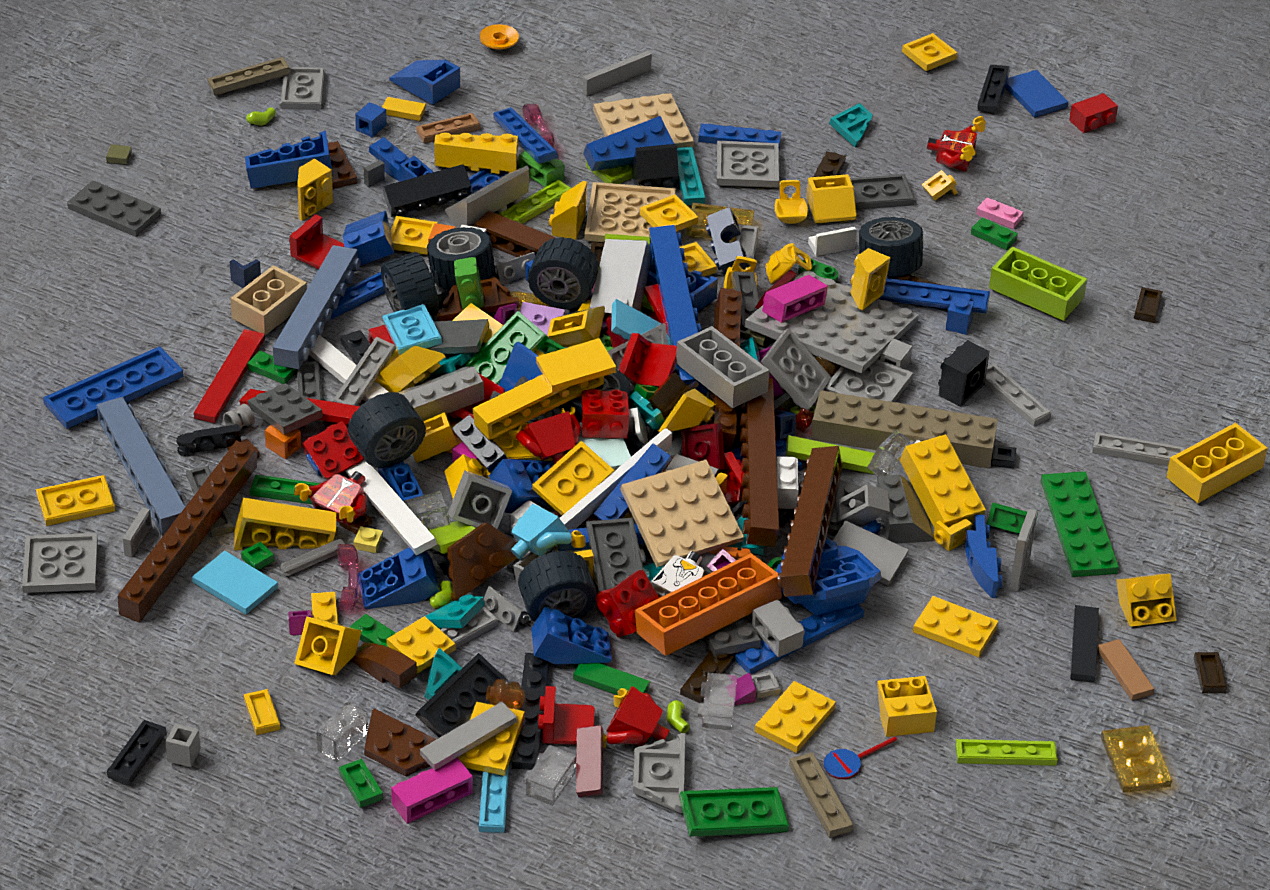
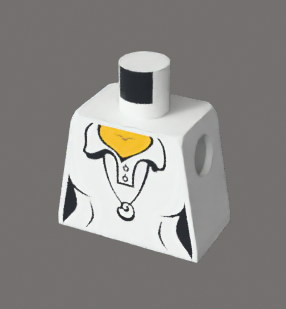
[651,551,704,597]

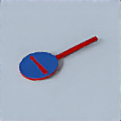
[824,736,898,779]

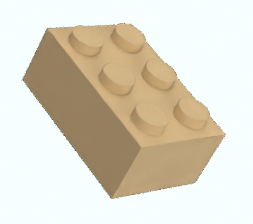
[230,265,307,335]

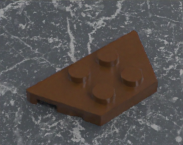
[436,278,521,322]
[447,523,517,601]
[364,708,437,776]

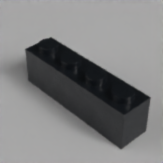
[383,164,471,217]

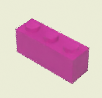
[762,275,828,323]
[391,758,473,824]

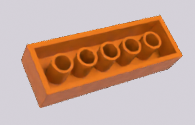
[635,553,782,656]

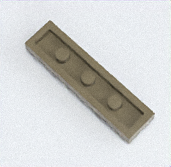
[207,57,290,95]
[789,752,853,838]

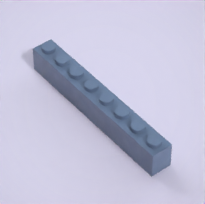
[273,245,361,369]
[97,397,187,536]

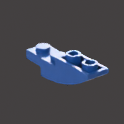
[368,137,434,182]
[378,461,424,503]
[965,514,1002,598]

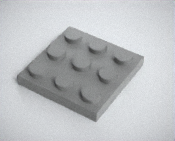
[717,141,779,188]
[761,328,832,412]
[824,359,913,402]
[22,533,98,593]

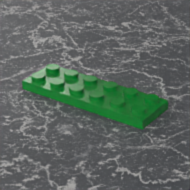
[1040,471,1119,577]

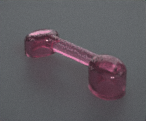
[522,103,555,148]
[337,544,359,611]

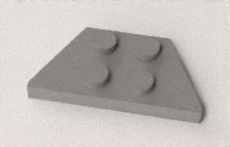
[633,733,685,813]

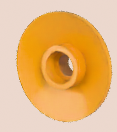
[479,24,519,49]

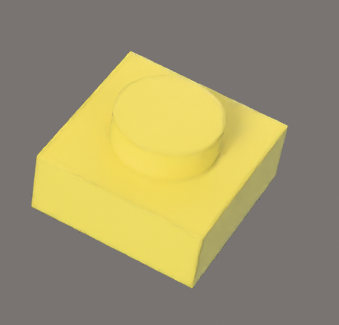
[353,526,383,553]

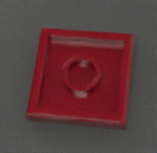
[681,423,725,470]

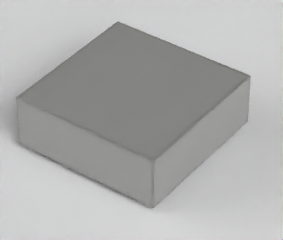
[751,672,781,699]

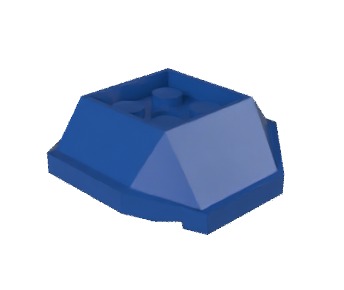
[776,539,881,616]

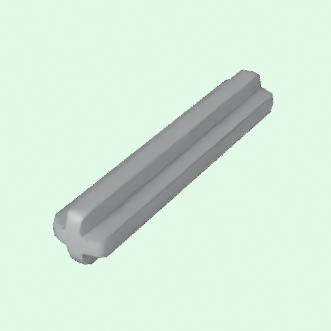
[281,539,346,576]

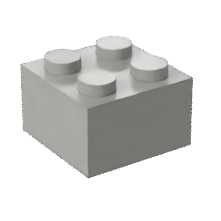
[448,470,512,529]

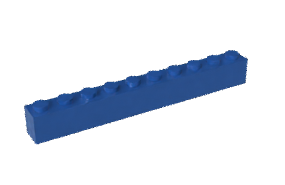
[649,225,708,394]

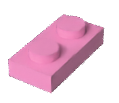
[976,198,1024,229]

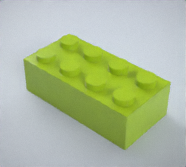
[989,246,1087,321]

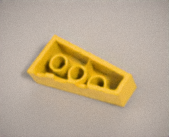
[434,133,518,174]
[233,498,336,550]

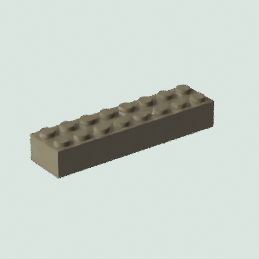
[811,390,998,469]

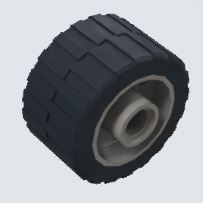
[427,227,495,290]

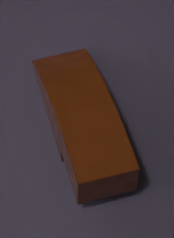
[350,643,417,689]

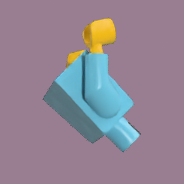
[511,504,585,559]

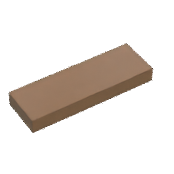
[416,113,481,144]
[1097,639,1154,700]

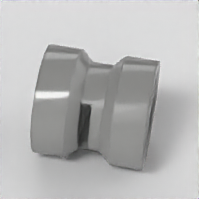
[223,404,255,430]

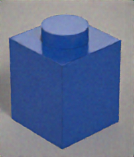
[355,102,387,137]
[945,297,974,335]

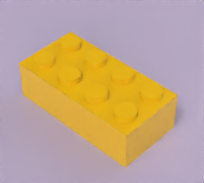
[1166,423,1268,503]
[899,434,986,528]

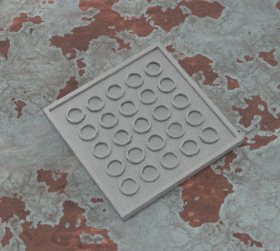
[745,271,919,374]

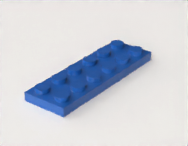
[43,346,184,429]

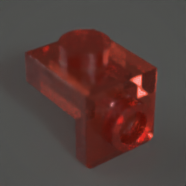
[778,406,814,432]

